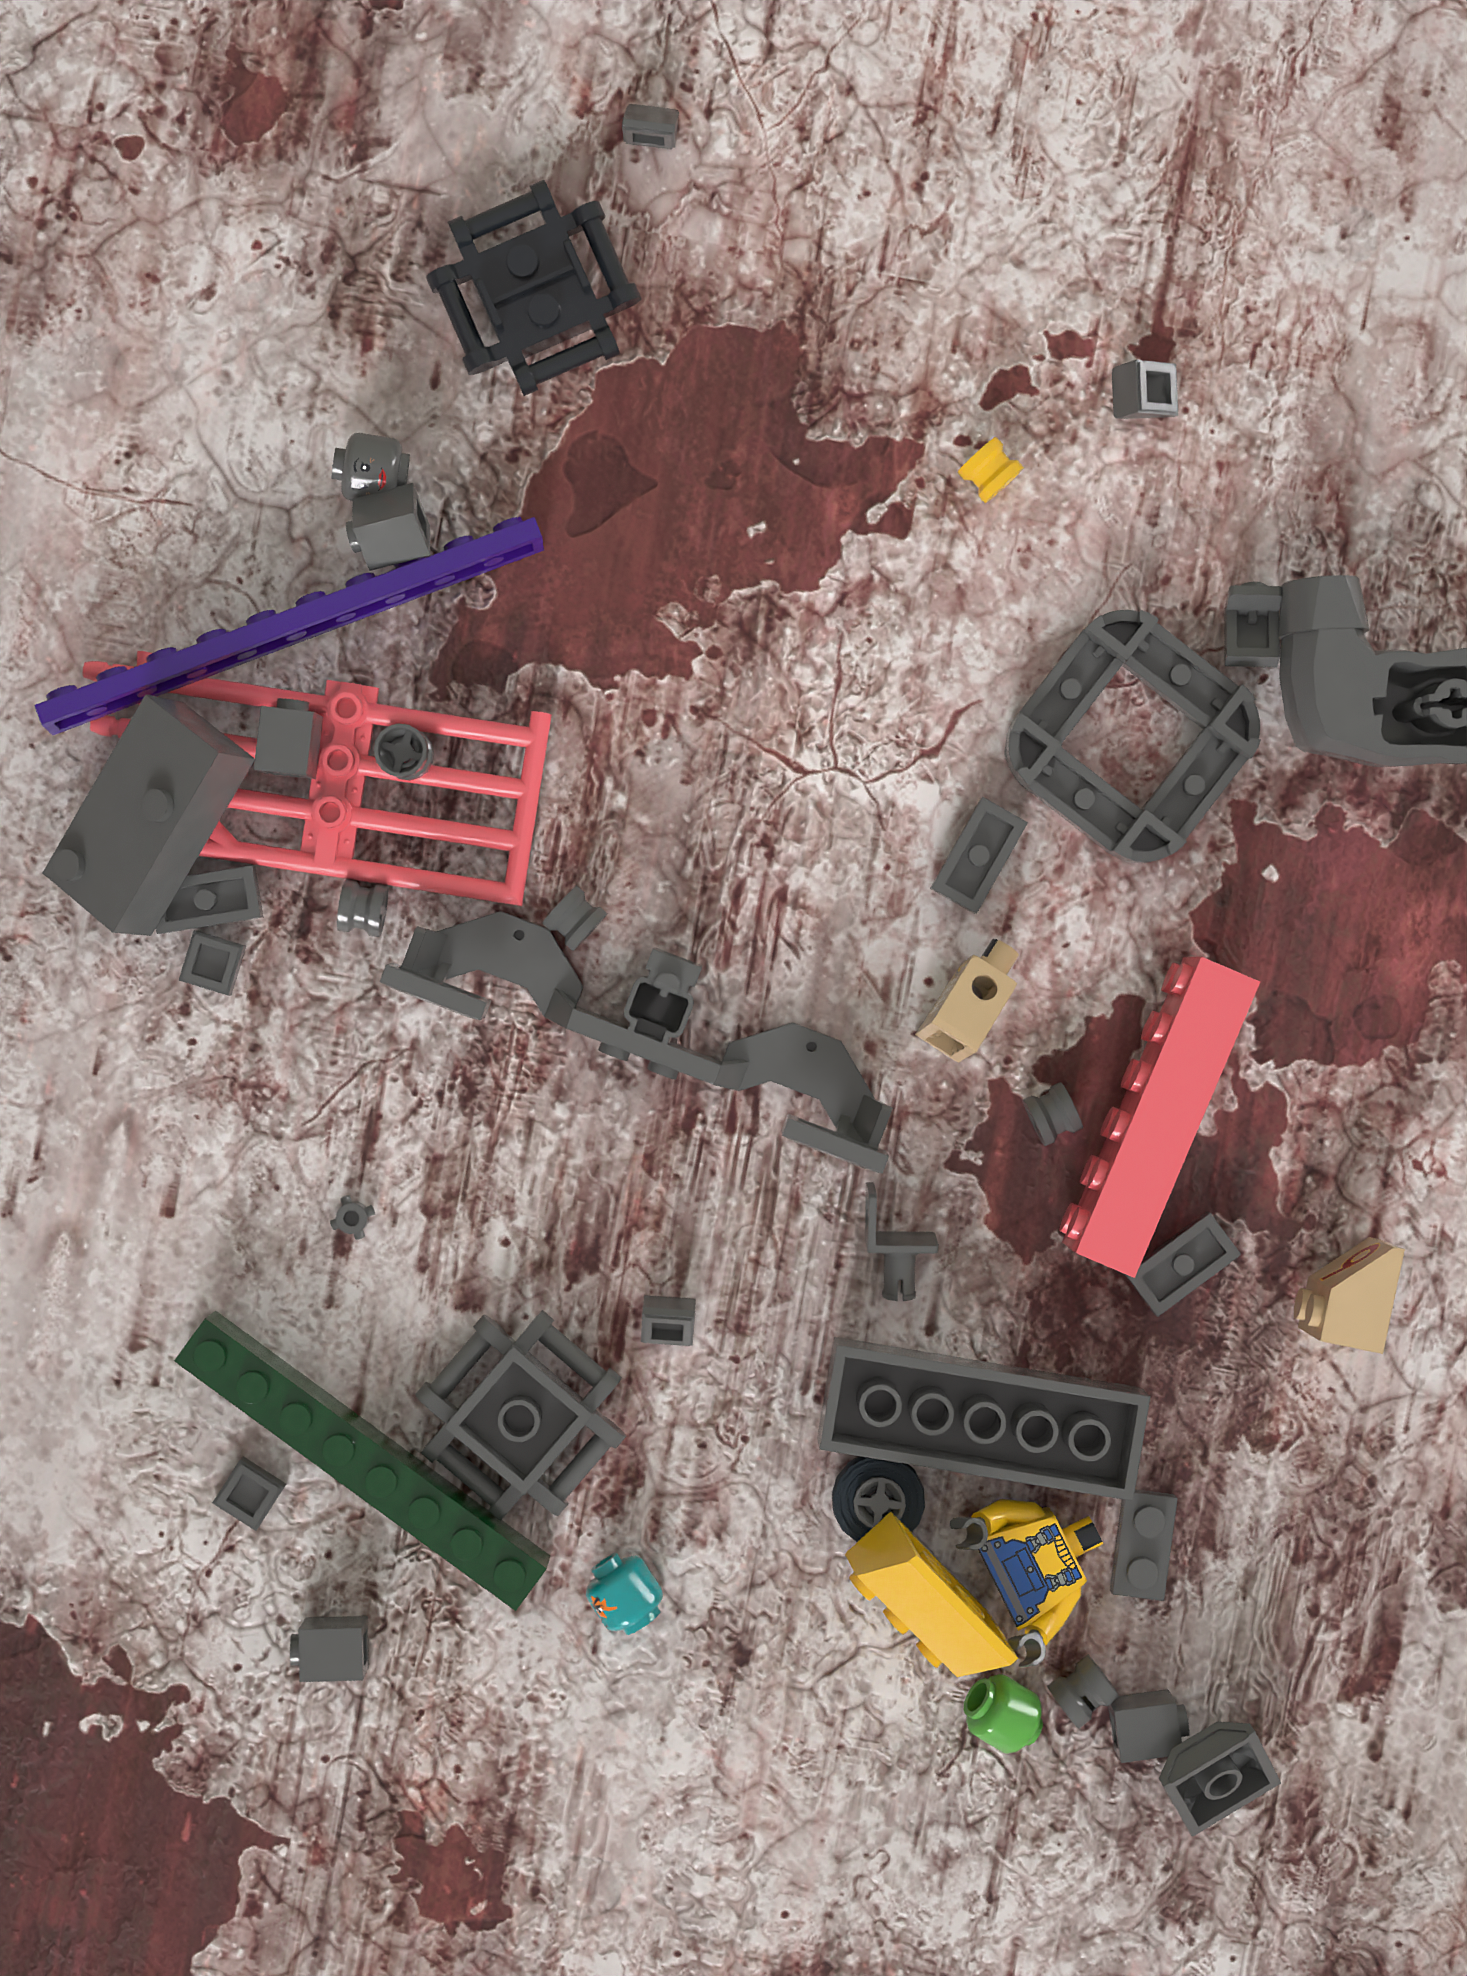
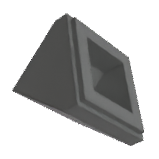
[641,1295,696,1346]

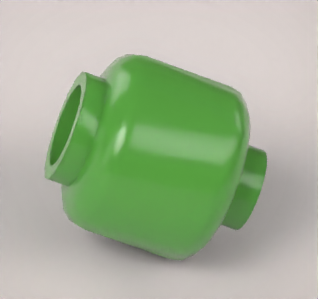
[963,1674,1043,1754]

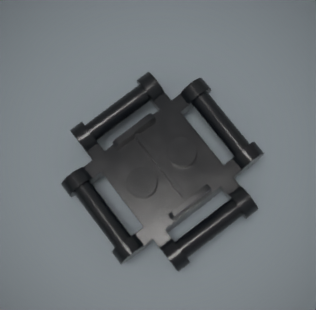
[426,180,642,396]

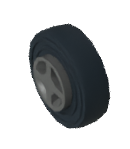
[832,1456,925,1542]

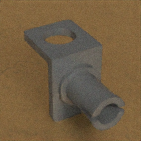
[865,1182,939,1301]

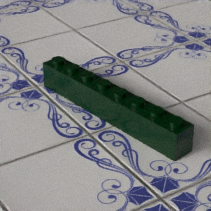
[174,1311,550,1611]

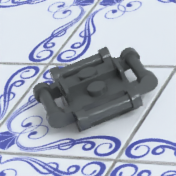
[416,1310,627,1520]

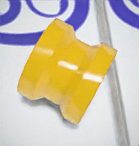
[957,437,1024,503]

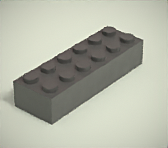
[817,1337,1151,1501]

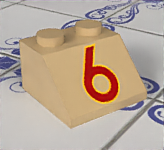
[1294,1237,1405,1354]

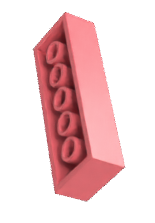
[1059,957,1260,1278]

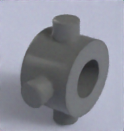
[330,1195,375,1240]

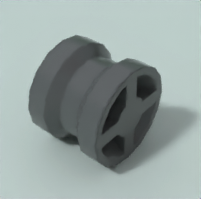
[337,879,388,937]
[542,885,608,951]
[1022,1082,1083,1146]

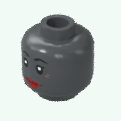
[331,433,410,501]

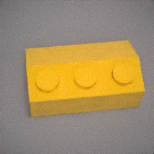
[845,1512,1018,1677]

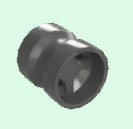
[374,723,434,781]
[1047,1654,1120,1729]

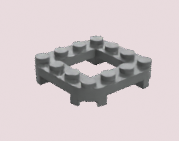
[1004,610,1261,864]

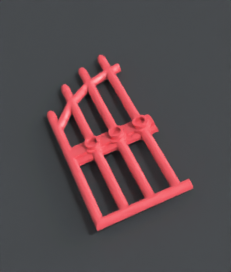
[83,651,552,906]

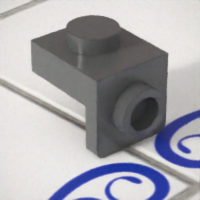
[1224,582,1282,667]

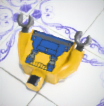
[950,1499,1103,1668]

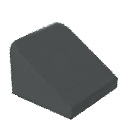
[622,104,679,149]
[1112,360,1178,419]

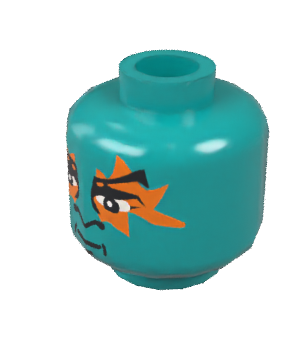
[586,1553,663,1635]

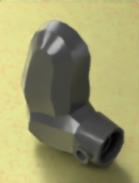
[1279,575,1467,767]

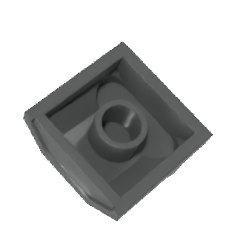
[1159,1721,1281,1837]

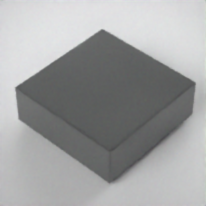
[179,930,246,996]
[212,1456,286,1531]

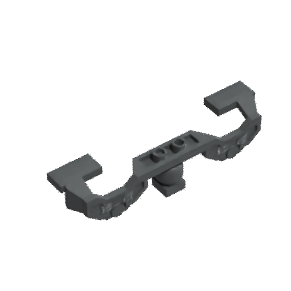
[380,911,893,1174]

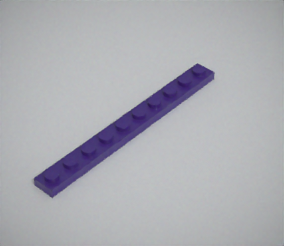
[34,517,544,736]

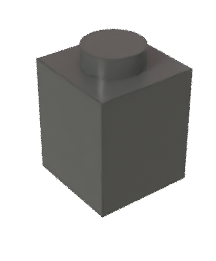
[346,483,430,571]
[254,698,323,779]
[290,1616,369,1682]
[1108,1689,1189,1763]

